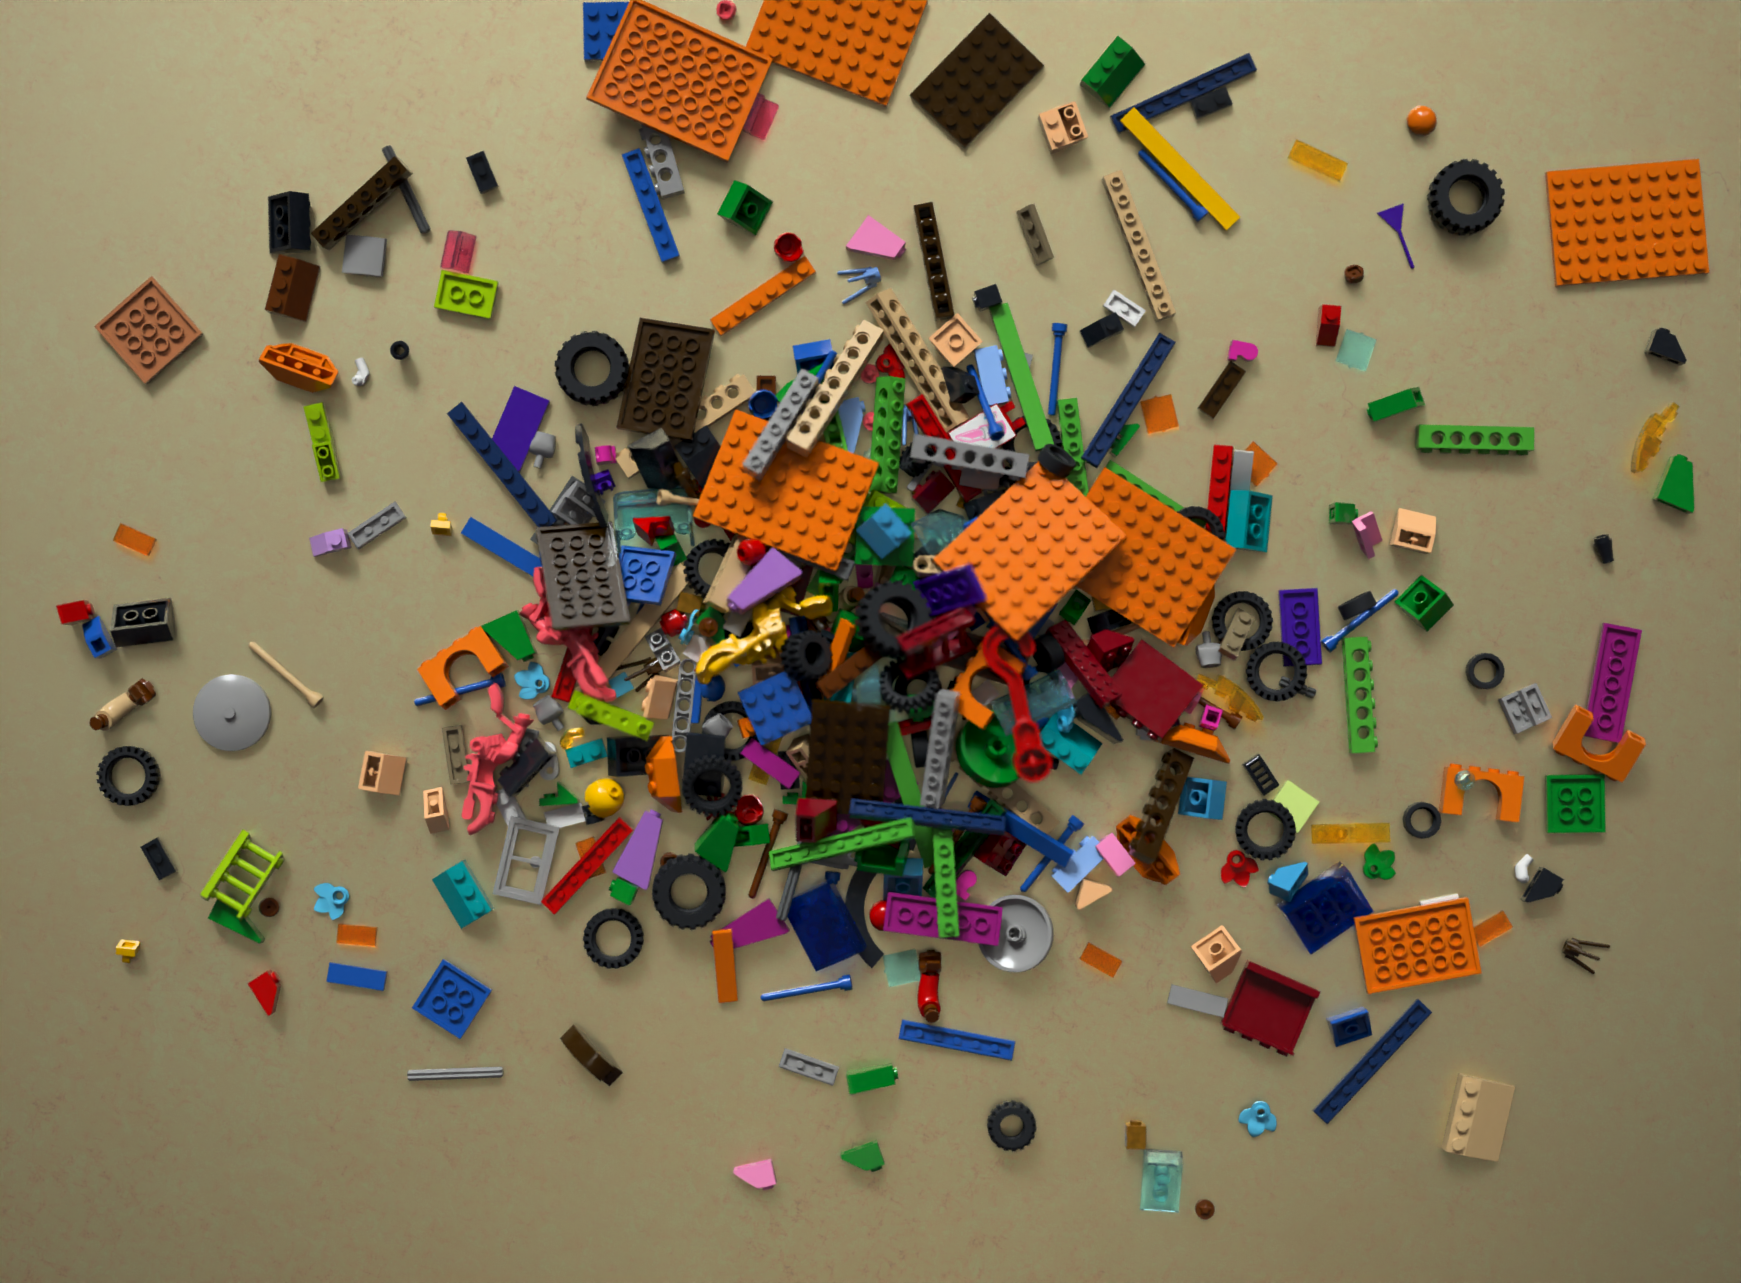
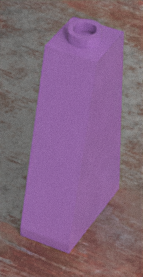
[726,548,802,615]
[612,809,663,890]

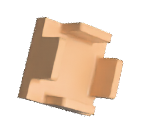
[928,313,983,368]

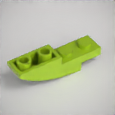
[303,402,340,482]

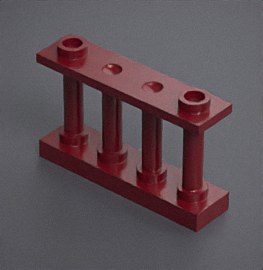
[896,607,976,680]

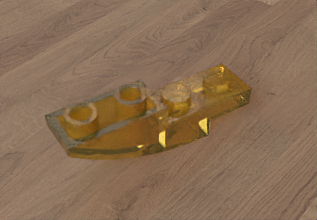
[1631,402,1679,473]
[1195,673,1264,722]
[1311,823,1391,844]

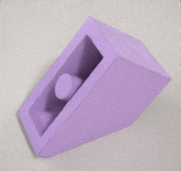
[309,528,351,557]

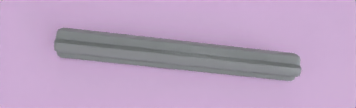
[407,1067,503,1081]

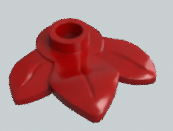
[876,344,905,378]
[1221,850,1259,887]

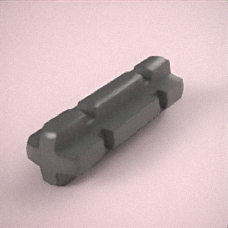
[1279,676,1316,699]

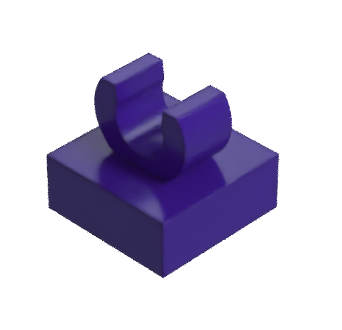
[594,469,616,495]

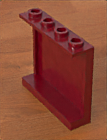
[1108,639,1204,743]
[1220,960,1320,1057]

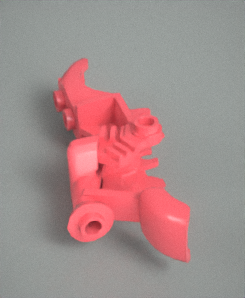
[520,567,616,702]
[461,683,534,835]

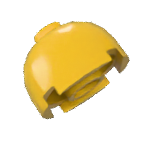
[585,778,624,818]

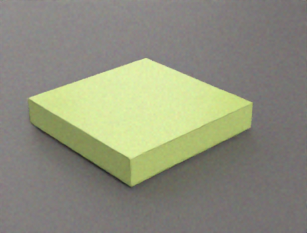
[1269,780,1319,833]

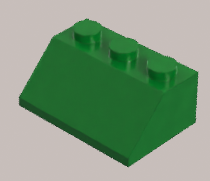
[1080,36,1145,108]

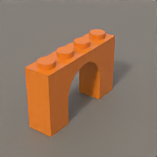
[417,626,509,710]
[949,641,1028,730]
[1552,704,1646,783]
[1439,764,1524,822]

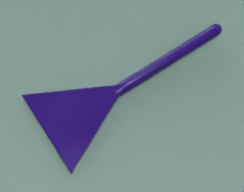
[1377,203,1414,269]

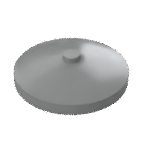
[193,674,271,751]
[978,895,1054,972]

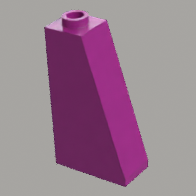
[710,898,790,949]

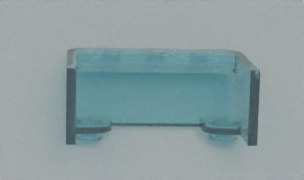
[613,486,695,553]

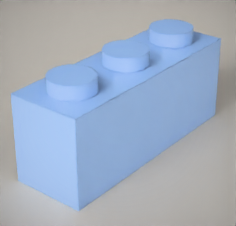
[974,345,1011,407]
[1051,836,1103,893]

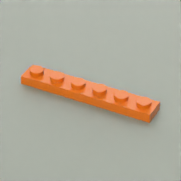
[710,256,816,336]

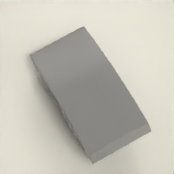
[1230,449,1254,490]
[645,628,681,672]

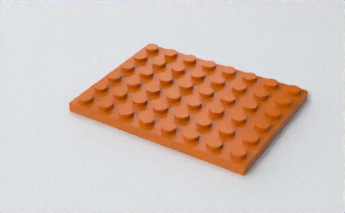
[586,0,773,163]
[746,0,928,107]
[1545,159,1709,286]
[693,409,879,572]
[933,461,1126,641]
[1075,467,1236,647]

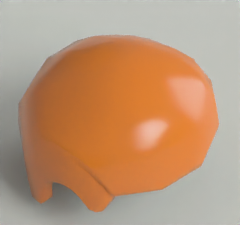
[1407,106,1437,136]

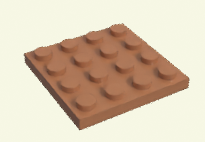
[94,276,204,384]

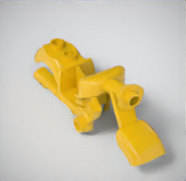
[695,585,833,684]

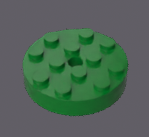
[956,710,1021,788]

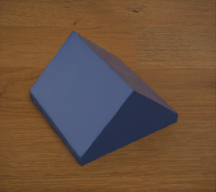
[1326,1006,1372,1047]

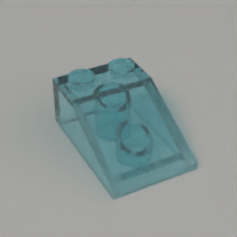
[1140,1149,1183,1213]

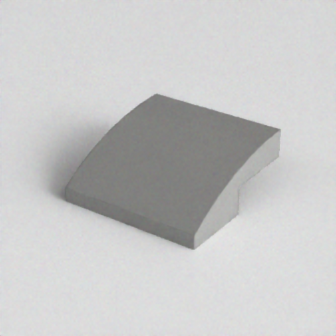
[342,235,387,277]
[959,452,1003,492]
[552,481,605,525]
[1498,683,1552,734]

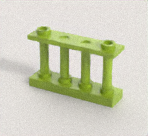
[568,690,654,740]
[200,829,284,921]

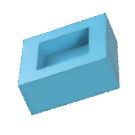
[608,672,634,698]

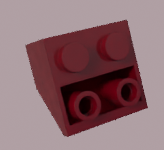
[911,470,955,516]
[1087,629,1135,672]
[796,798,837,843]
[974,831,1027,877]

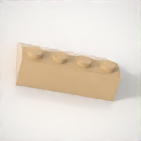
[1441,1073,1515,1162]

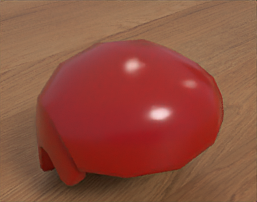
[774,232,804,262]
[734,794,764,826]
[869,900,887,931]

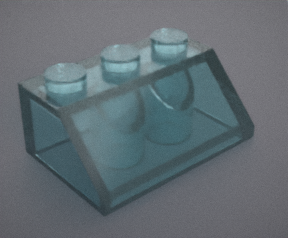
[911,509,968,556]
[853,664,881,704]

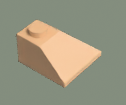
[1191,925,1242,983]

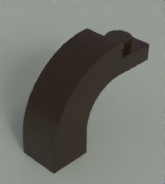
[560,1025,623,1086]

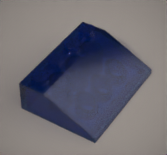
[1277,861,1373,955]
[787,878,867,971]

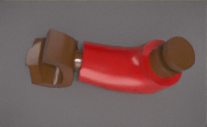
[917,950,942,1023]

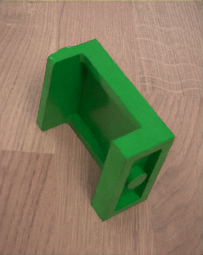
[854,839,910,877]

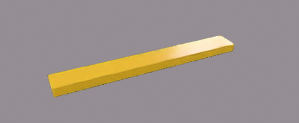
[1120,107,1240,231]

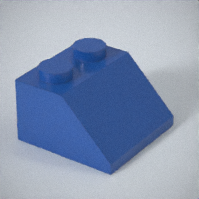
[793,339,834,374]

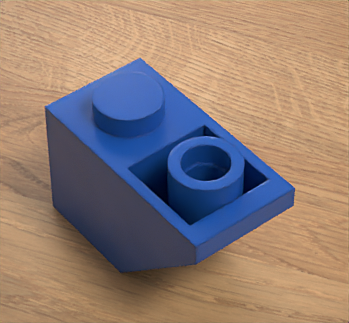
[82,616,117,659]

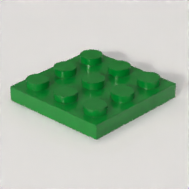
[855,506,915,567]
[1545,774,1606,833]

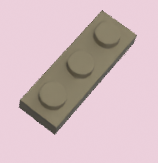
[1016,204,1054,265]
[1218,608,1255,661]
[442,725,470,785]

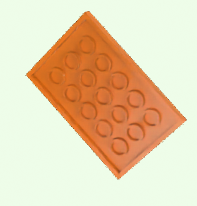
[1353,897,1481,994]

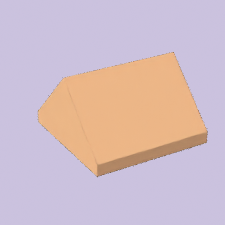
[1075,878,1113,910]

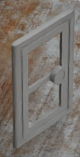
[493,816,560,905]

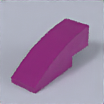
[741,738,800,788]

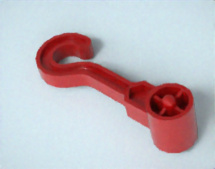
[982,625,1052,782]

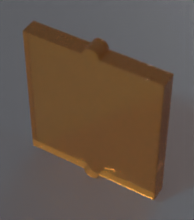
[1140,394,1179,434]
[1232,441,1278,487]

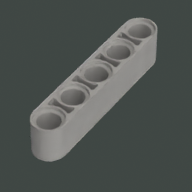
[672,659,697,752]

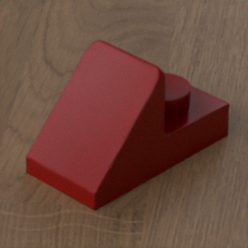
[633,516,675,546]

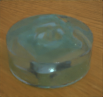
[1454,770,1475,790]

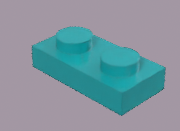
[565,738,608,768]

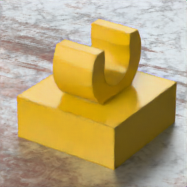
[430,513,452,536]
[116,939,140,963]

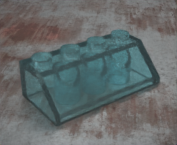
[990,669,1076,736]

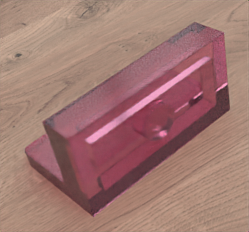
[743,93,779,140]
[440,230,477,273]

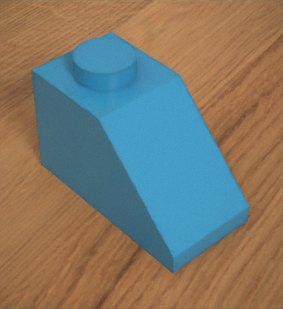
[1267,862,1309,902]

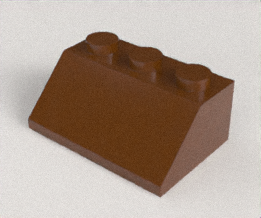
[265,254,320,322]

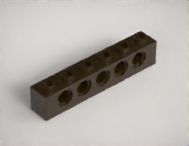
[311,156,413,250]
[913,202,954,321]
[1129,748,1194,864]

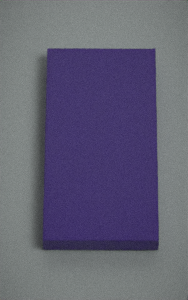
[492,386,550,471]
[913,563,987,617]
[1278,588,1322,667]

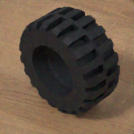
[1427,159,1505,236]
[555,331,629,406]
[854,581,933,658]
[652,853,726,930]

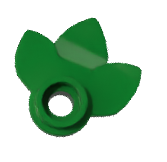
[1363,843,1396,880]

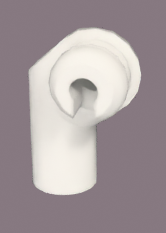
[352,357,369,386]
[1515,854,1534,883]

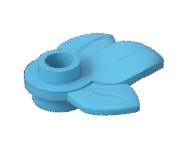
[679,609,699,645]
[514,662,550,699]
[1057,695,1074,733]
[314,883,349,920]
[1238,1101,1277,1137]

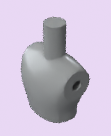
[529,431,556,468]
[1196,631,1222,668]
[533,695,564,731]
[702,713,733,737]

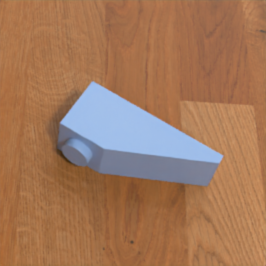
[838,397,866,454]

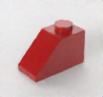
[1316,304,1342,347]
[56,600,95,625]
[247,969,281,1016]

